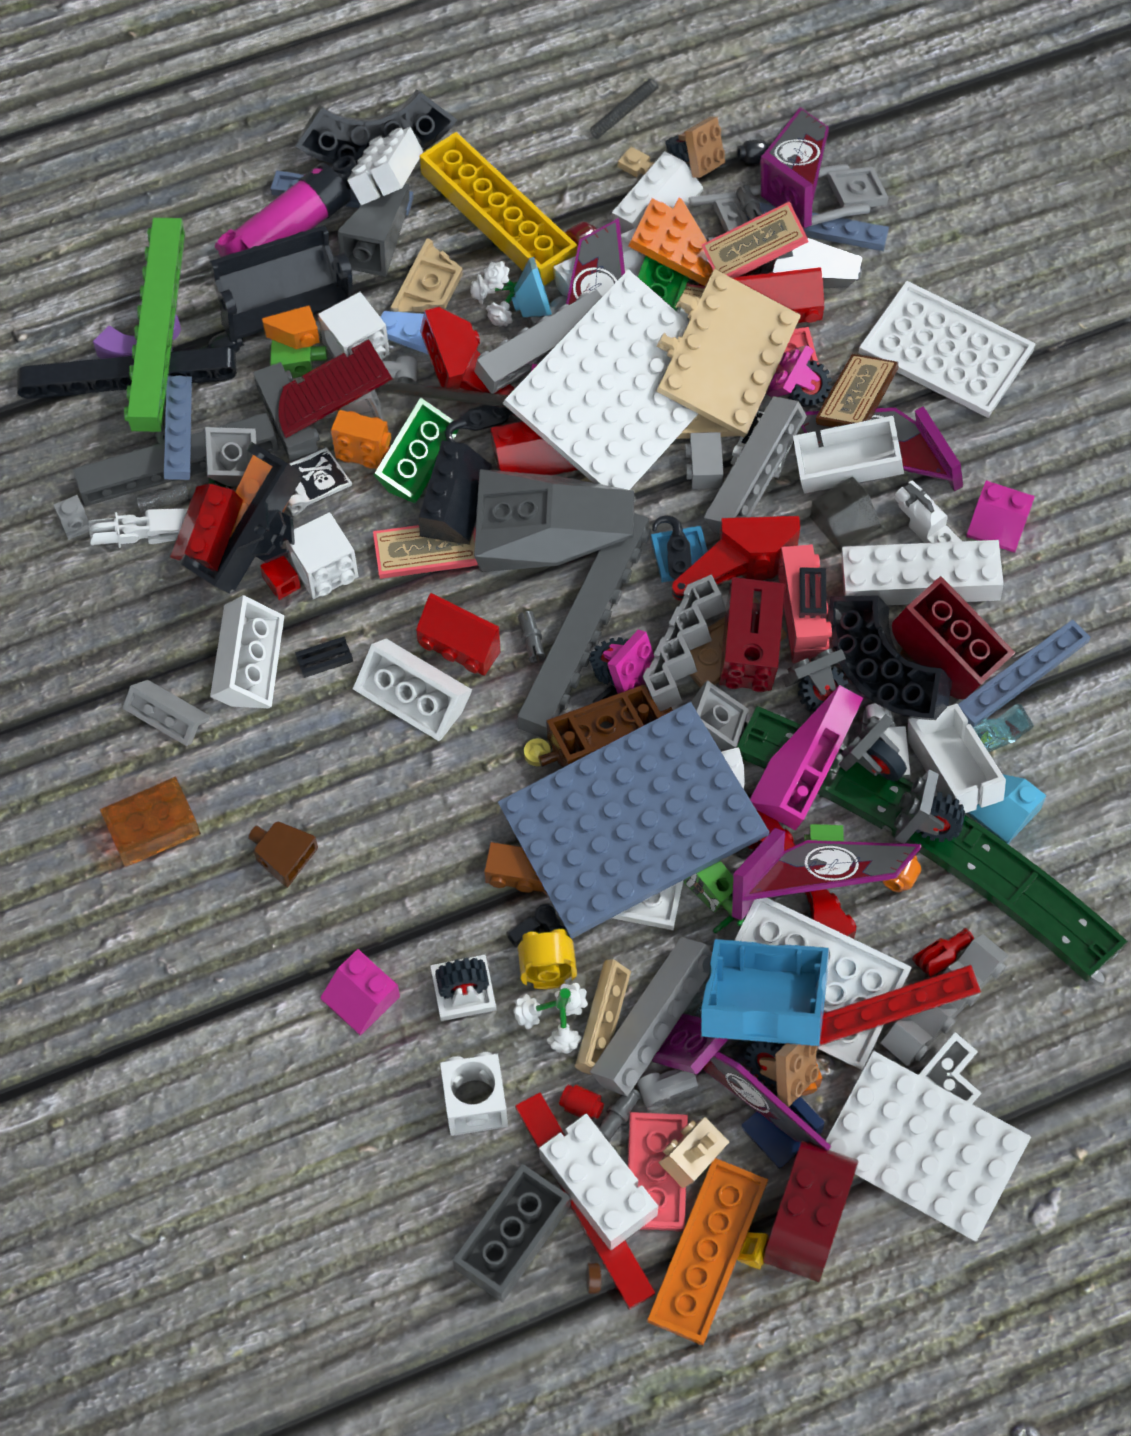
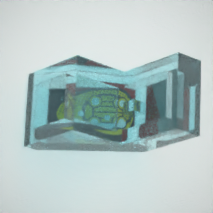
[973,704,1034,752]

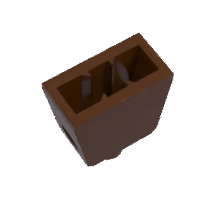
[248,821,318,888]

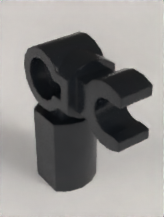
[506,904,571,948]

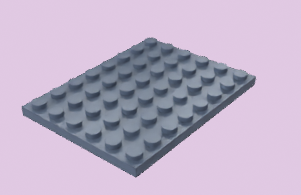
[498,702,769,939]

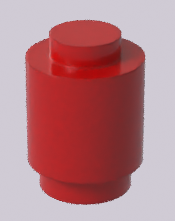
[559,1084,604,1120]

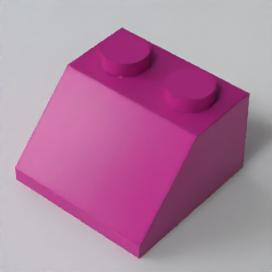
[966,480,1035,553]
[320,949,400,1036]

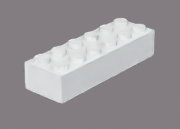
[841,540,1004,605]

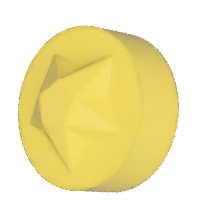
[524,738,551,766]

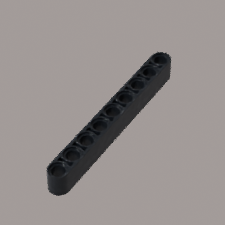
[17,347,237,399]

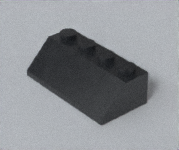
[419,440,492,545]

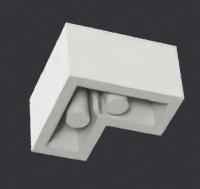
[919,1033,982,1104]

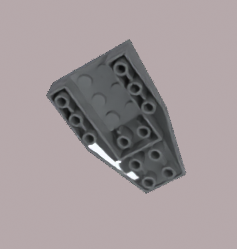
[474,469,635,572]

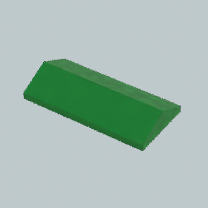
[637,255,689,311]
[373,398,459,503]

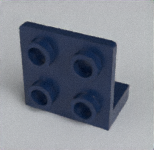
[741,1088,825,1169]

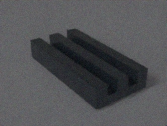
[799,567,827,618]
[295,636,353,678]

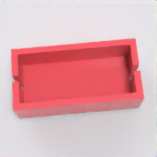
[778,544,832,663]

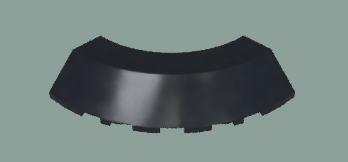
[295,89,457,164]
[829,596,952,720]

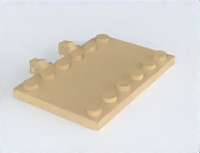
[656,269,801,438]

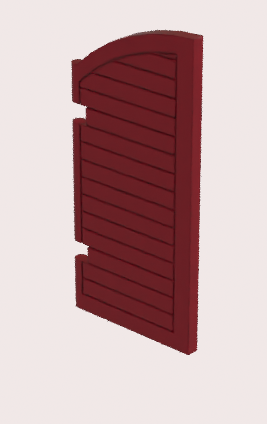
[278,339,393,438]

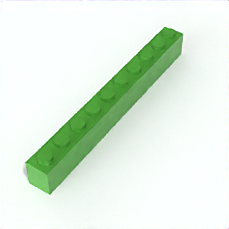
[124,218,185,432]

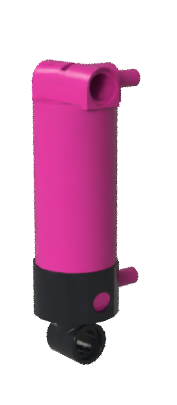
[215,156,357,257]

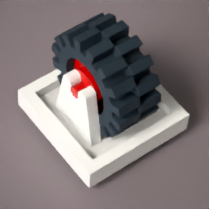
[430,955,496,1021]

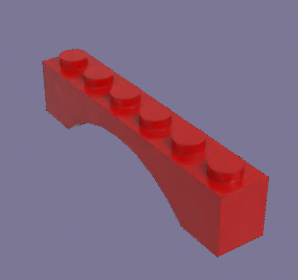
[747,809,857,939]

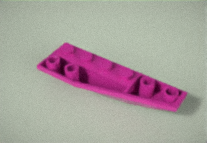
[750,685,863,830]

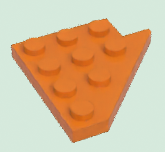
[628,197,713,286]

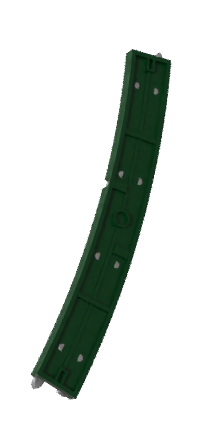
[736,706,1128,986]

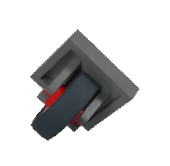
[838,714,907,781]

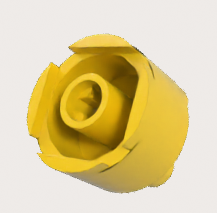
[518,929,577,989]

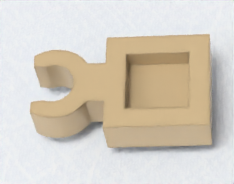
[618,147,655,178]

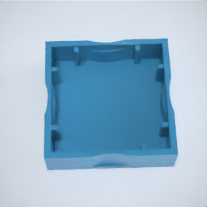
[702,939,829,1046]

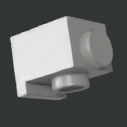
[53,495,90,540]

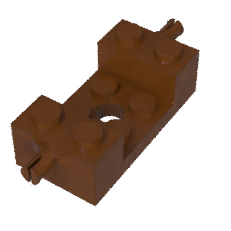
[538,684,673,768]

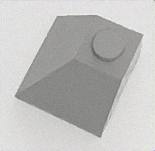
[204,427,256,486]
[691,681,749,750]

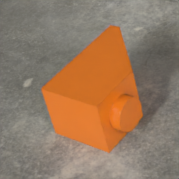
[262,306,320,349]

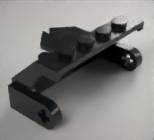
[210,225,353,342]
[180,442,302,594]

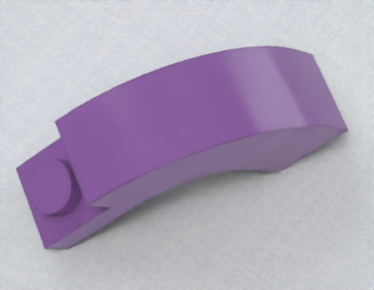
[93,314,181,359]

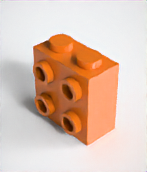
[331,410,391,469]

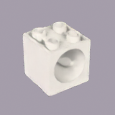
[318,292,390,360]
[285,512,359,599]
[440,1052,508,1136]

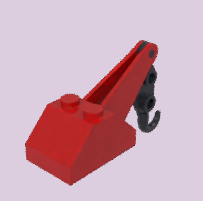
[420,307,518,444]
[652,515,800,601]

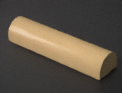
[575,959,631,1075]

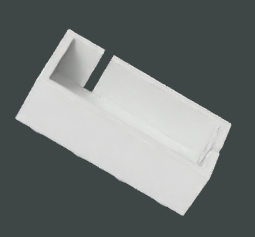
[347,127,423,205]
[793,416,904,494]
[907,704,1006,813]
[539,1114,658,1251]

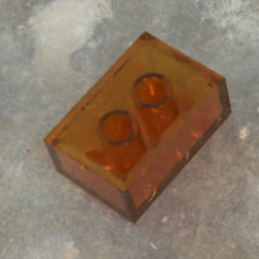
[100,776,201,867]

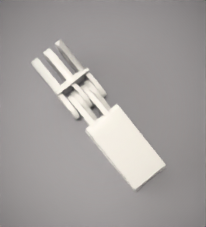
[88,509,188,548]

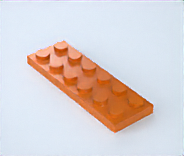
[647,1158,768,1346]

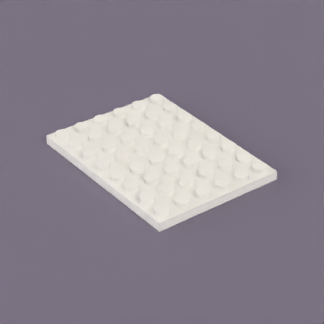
[503,270,698,490]

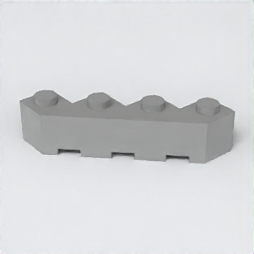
[643,575,726,711]
[881,934,1009,1065]

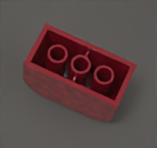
[892,576,1015,700]
[763,1141,859,1282]

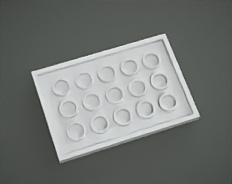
[859,281,1036,418]
[734,898,912,1071]
[826,1051,1031,1242]

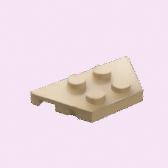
[391,238,463,313]

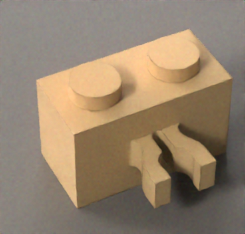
[659,1117,729,1188]

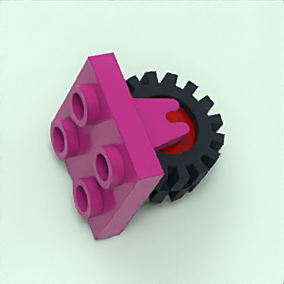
[765,345,832,407]
[589,629,654,694]

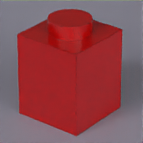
[260,556,301,600]

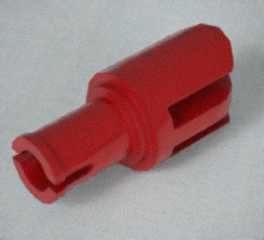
[912,928,974,977]

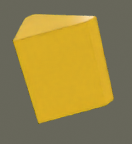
[737,1232,769,1270]

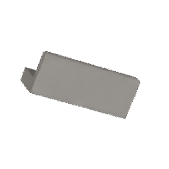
[122,680,210,746]

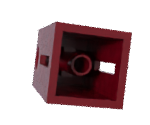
[719,577,785,692]

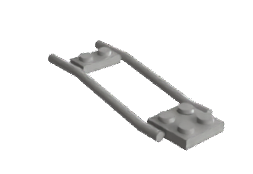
[688,164,889,242]

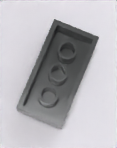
[453,1164,571,1303]

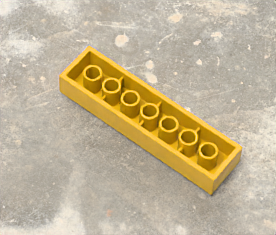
[420,132,578,286]

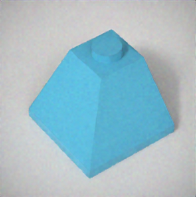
[511,257,552,317]
[967,774,1047,844]

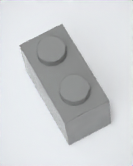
[685,432,723,489]

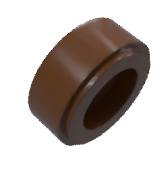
[586,1263,601,1294]

